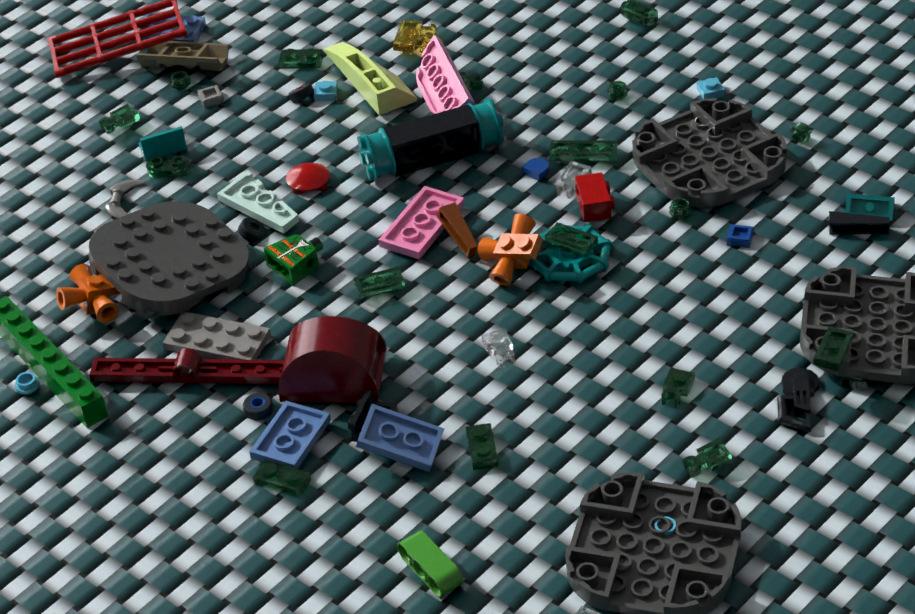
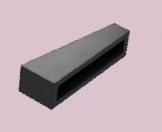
[828,211,890,235]

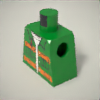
[264,234,323,286]

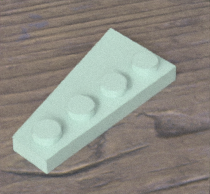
[217,171,299,234]

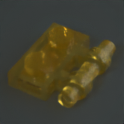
[393,20,437,54]

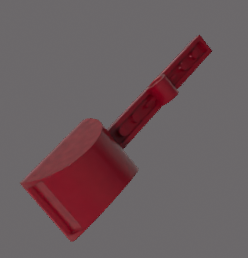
[89,316,387,403]

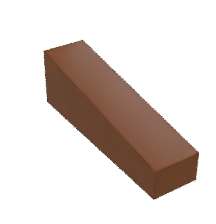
[437,202,478,258]

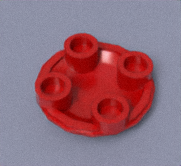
[286,162,330,195]

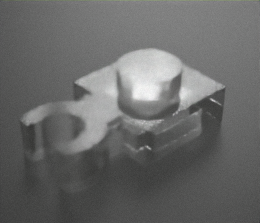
[556,161,592,199]
[482,328,515,367]

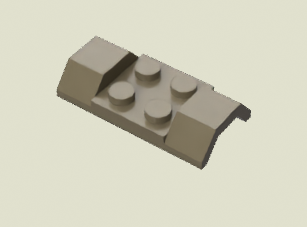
[137,41,229,71]

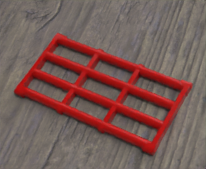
[47,0,188,78]

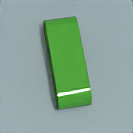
[397,530,464,597]

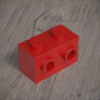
[575,172,615,223]

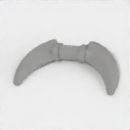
[106,180,145,219]

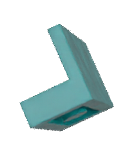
[138,126,187,161]
[845,193,895,222]

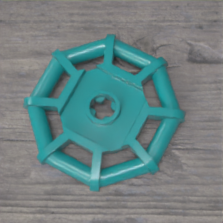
[528,223,613,284]

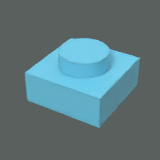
[697,77,725,99]
[314,81,338,101]

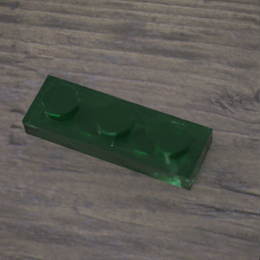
[550,140,618,162]

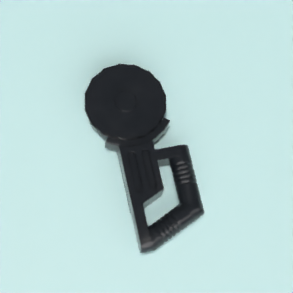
[777,368,820,432]

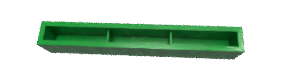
[0,296,108,428]

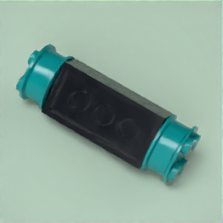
[357,98,504,181]

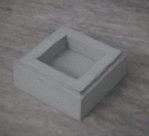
[197,85,224,108]

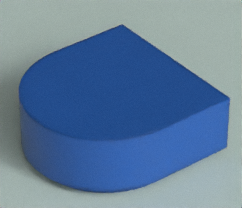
[522,158,549,181]

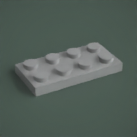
[163,312,271,360]

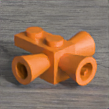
[478,214,543,286]
[56,264,121,323]

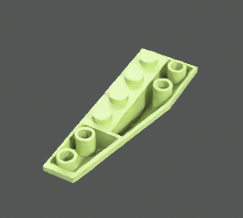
[324,42,417,115]

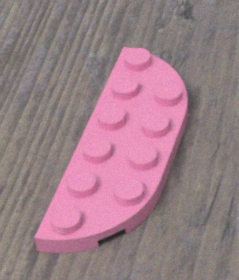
[416,35,475,114]

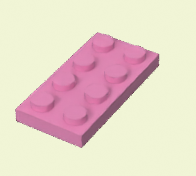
[378,186,465,259]

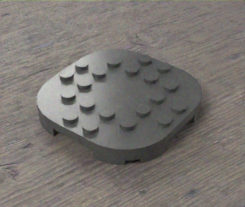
[632,98,787,208]
[89,201,249,316]
[800,266,915,384]
[565,472,741,614]

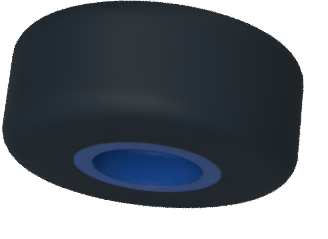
[243,393,274,420]

